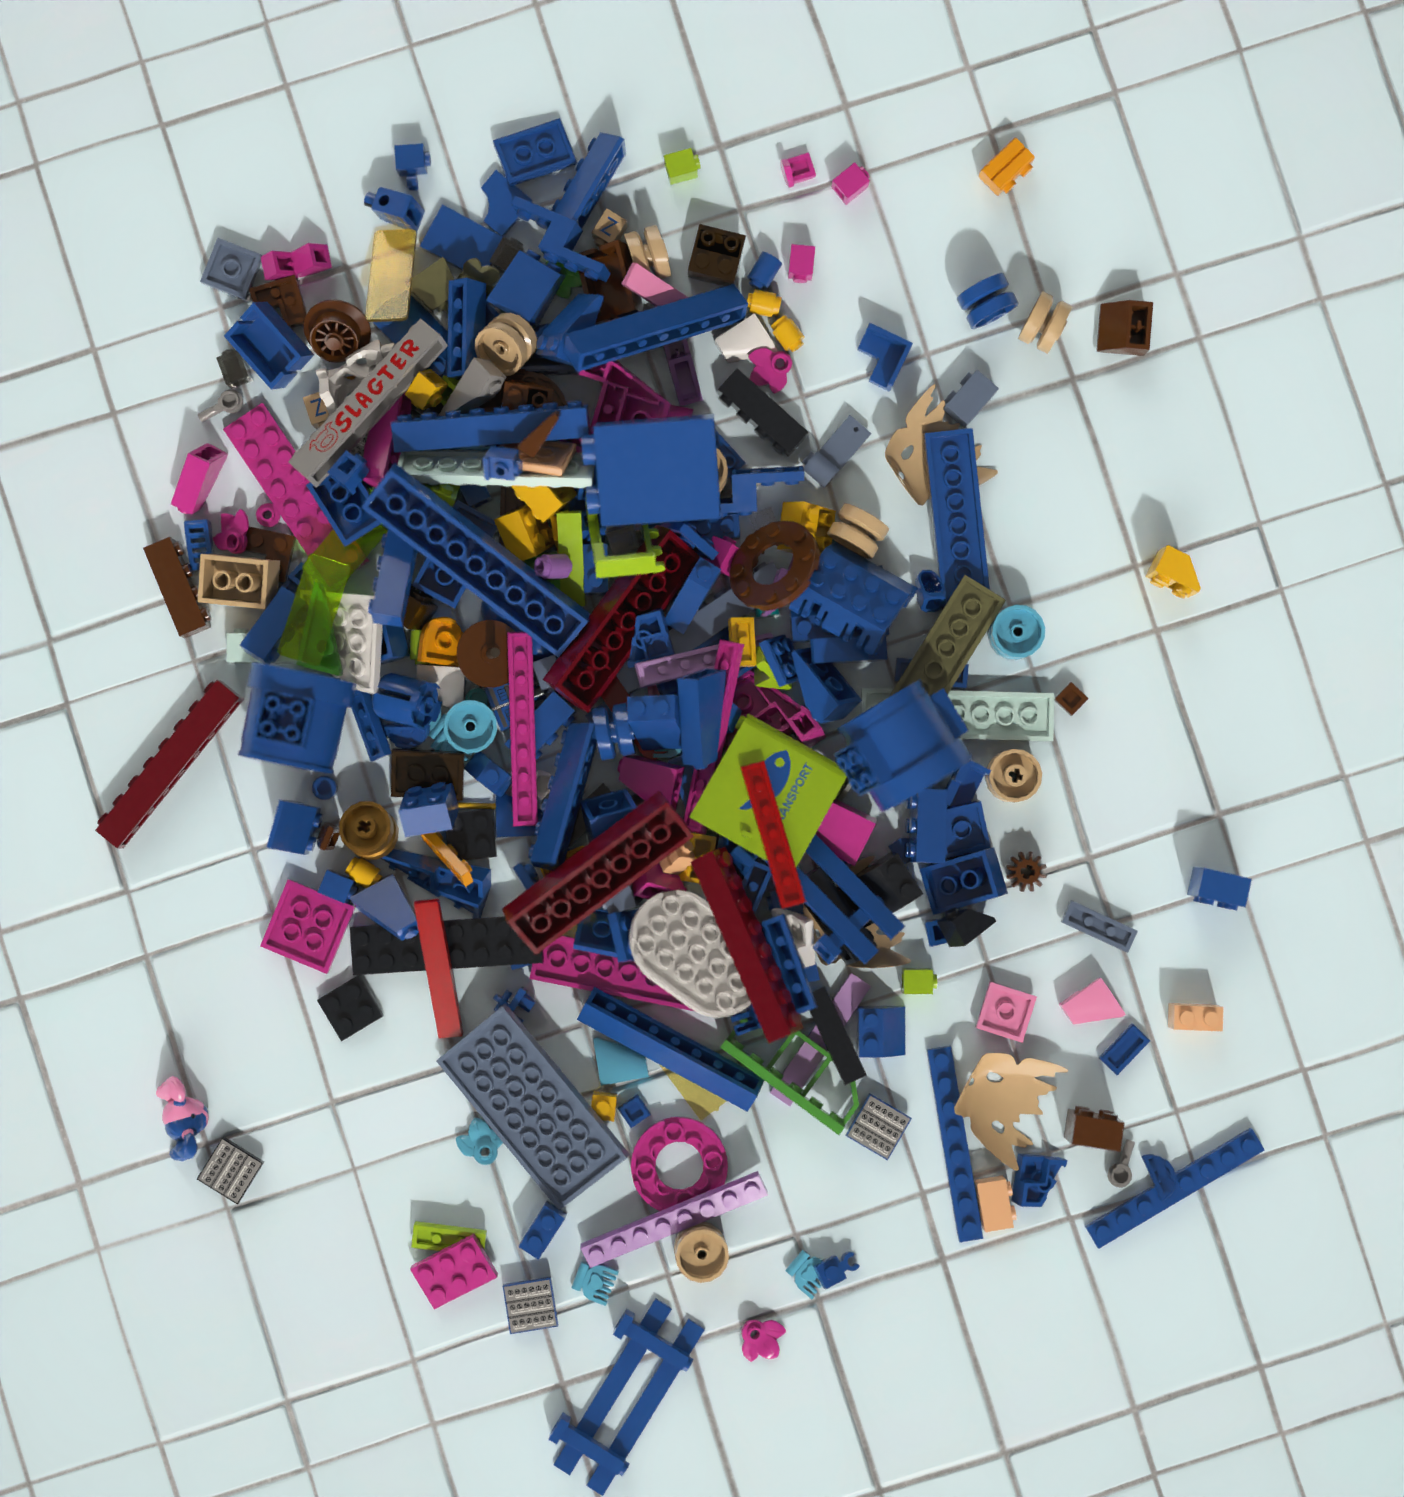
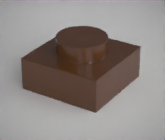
[1054,682,1089,716]

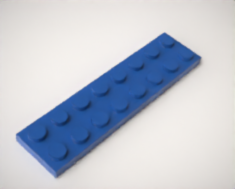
[924,428,990,610]

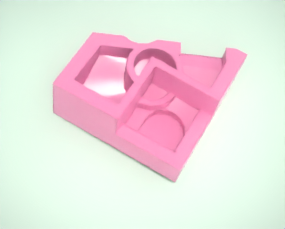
[1059,977,1126,1025]

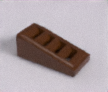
[517,410,561,458]
[316,822,340,850]

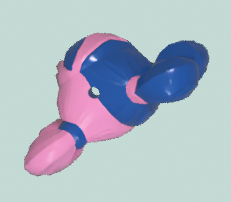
[156,1076,209,1162]

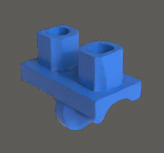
[493,986,536,1023]

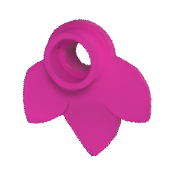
[748,348,792,394]
[213,509,249,554]
[741,1320,786,1362]

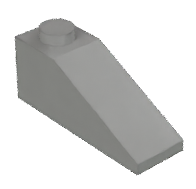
[438,357,507,416]

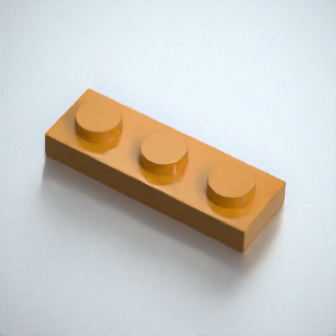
[421,832,473,887]

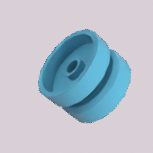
[988,605,1045,660]
[444,700,497,753]

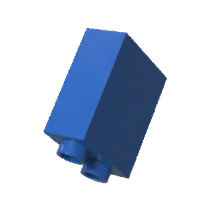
[582,414,721,526]

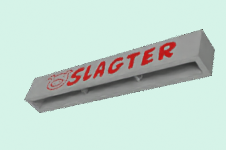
[288,319,448,488]

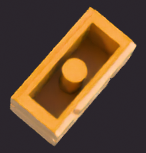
[978,138,1035,196]

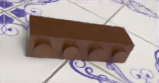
[143,537,212,638]

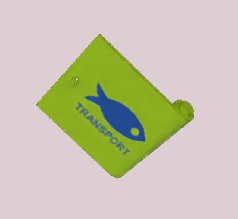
[689,713,847,867]

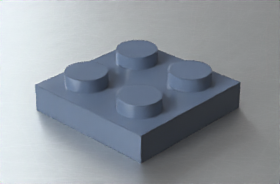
[200,238,263,301]

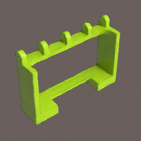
[585,491,665,578]

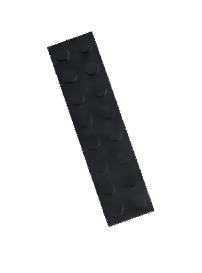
[350,916,544,975]

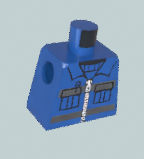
[364,187,425,233]
[484,683,545,732]

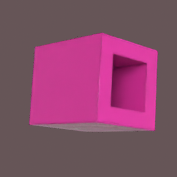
[831,162,870,205]
[788,244,815,283]
[703,535,739,576]

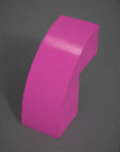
[261,243,332,280]

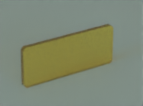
[365,229,417,322]

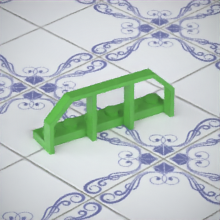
[720,1018,859,1135]

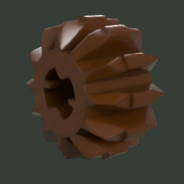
[1005,851,1047,892]

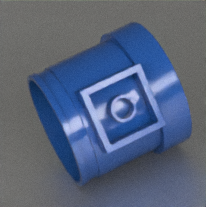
[238,662,357,774]
[834,680,973,812]

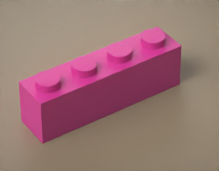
[362,392,413,487]

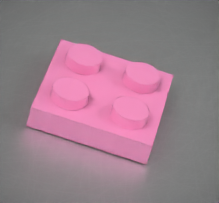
[975,981,1037,1043]

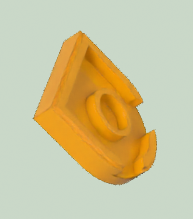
[417,617,464,667]

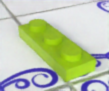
[411,1221,487,1251]

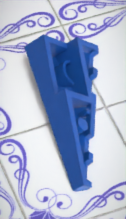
[381,849,491,918]

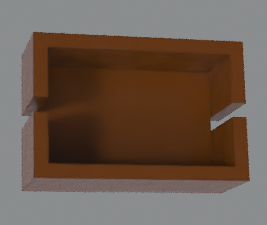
[579,240,644,325]

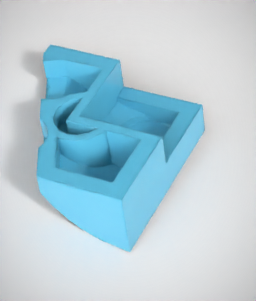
[593,1037,649,1086]

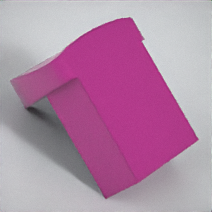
[780,152,816,188]

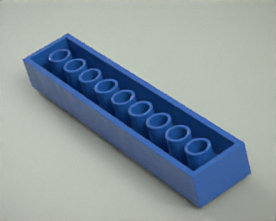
[361,463,590,657]

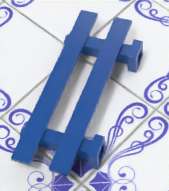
[730,834,905,965]
[548,1298,705,1496]

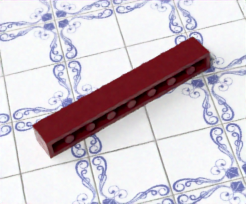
[95,680,244,849]
[690,847,804,1044]

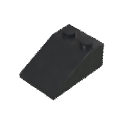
[837,851,923,928]

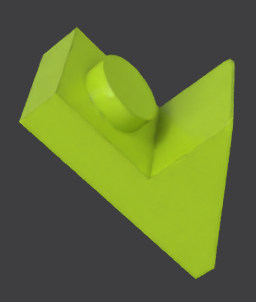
[754,645,792,690]

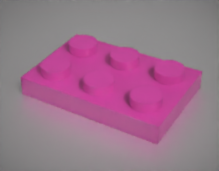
[410,1234,498,1309]

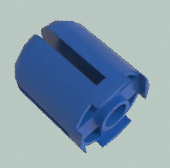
[372,673,442,730]

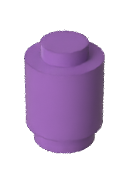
[534,554,572,579]

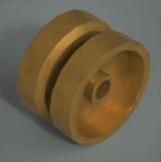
[339,801,399,860]

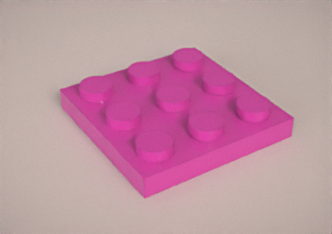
[260,879,356,974]

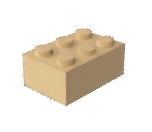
[198,554,280,609]

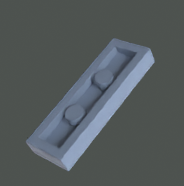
[1061,900,1138,953]

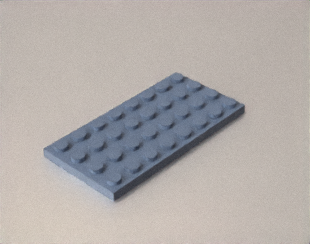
[436,1003,630,1210]

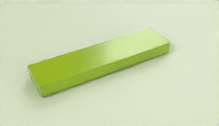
[557,511,586,606]

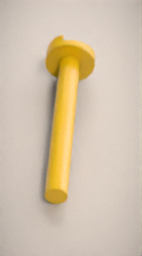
[458,802,496,809]

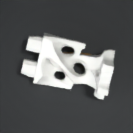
[316,340,395,415]

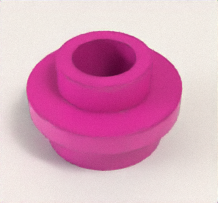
[256,503,281,527]

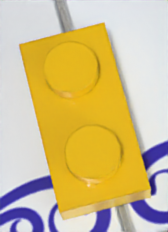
[728,617,756,667]

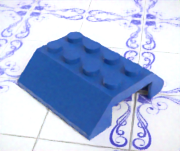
[789,542,918,657]
[730,914,817,1036]

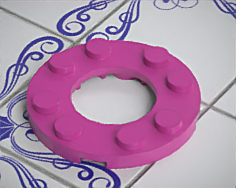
[631,1117,728,1211]

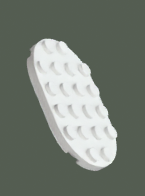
[629,890,751,1018]

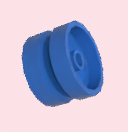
[956,273,1019,329]
[592,703,636,761]

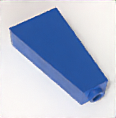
[677,668,726,769]

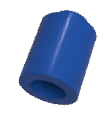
[747,252,782,290]

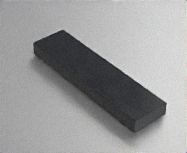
[809,987,867,1086]

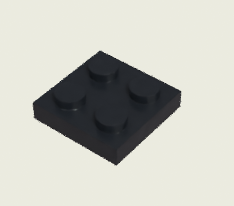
[446,809,498,861]
[317,975,384,1042]

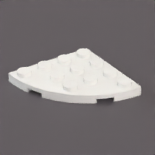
[300,590,383,694]

